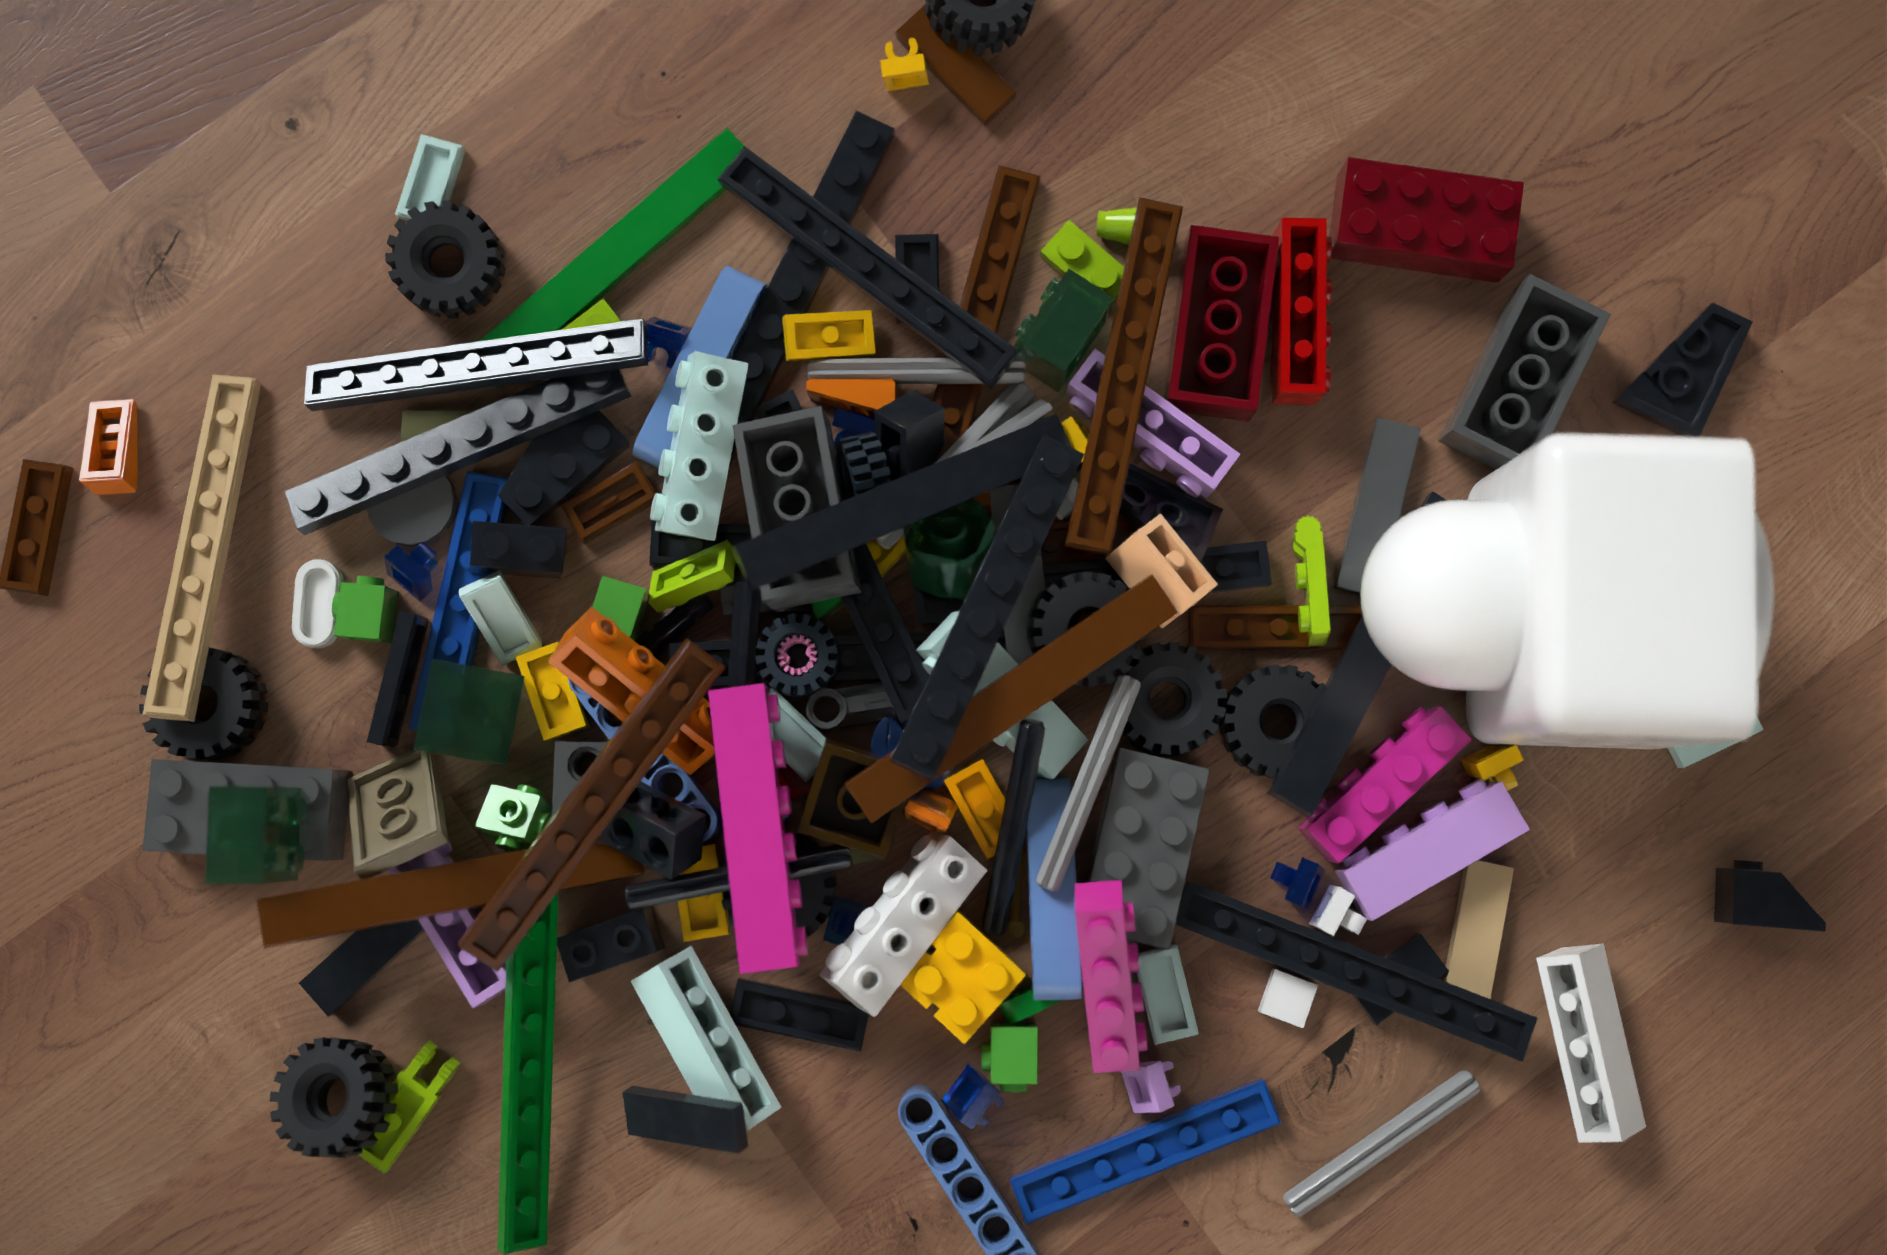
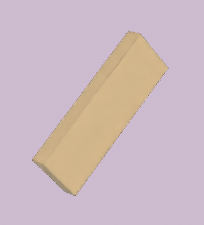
[1443,860,1514,999]

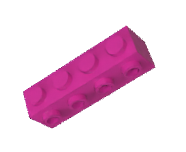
[1298,706,1472,863]
[1075,880,1147,1073]

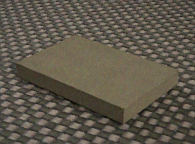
[347,743,449,880]

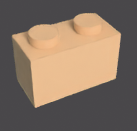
[1105,514,1218,629]

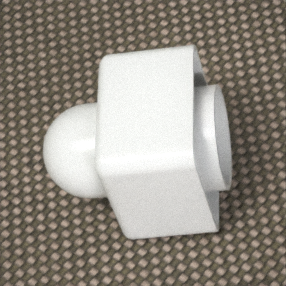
[1361,433,1773,749]

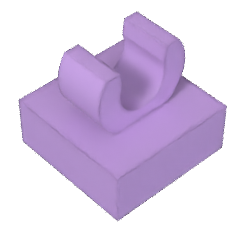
[1121,1061,1181,1113]

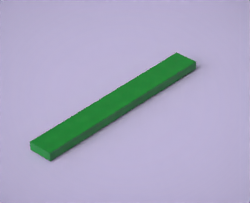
[478,127,744,388]
[497,891,559,1255]

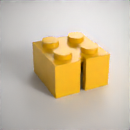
[900,910,1026,1044]

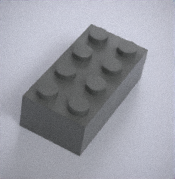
[1438,274,1611,470]
[733,406,862,611]
[1085,748,1210,949]
[143,759,351,861]

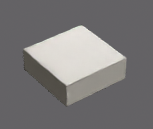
[1258,968,1318,1028]

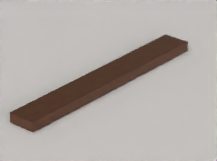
[933,165,1040,464]
[1065,197,1183,556]
[844,574,1178,823]
[1189,605,1363,650]
[458,638,726,972]
[256,835,644,949]

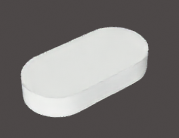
[292,559,344,649]

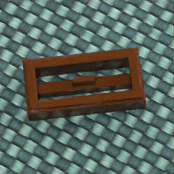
[560,461,656,544]

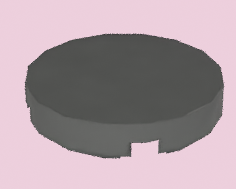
[367,476,458,547]

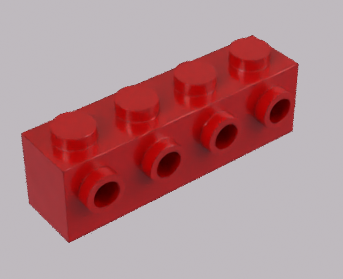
[1272,217,1332,405]

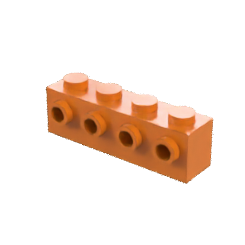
[548,606,715,775]

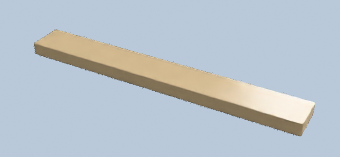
[143,374,261,722]

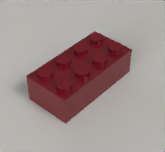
[1329,157,1524,283]
[1164,225,1279,422]

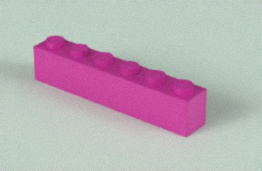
[708,683,808,974]

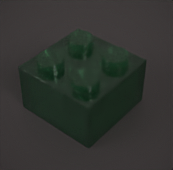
[1014,268,1114,393]
[412,659,525,766]
[205,786,306,884]

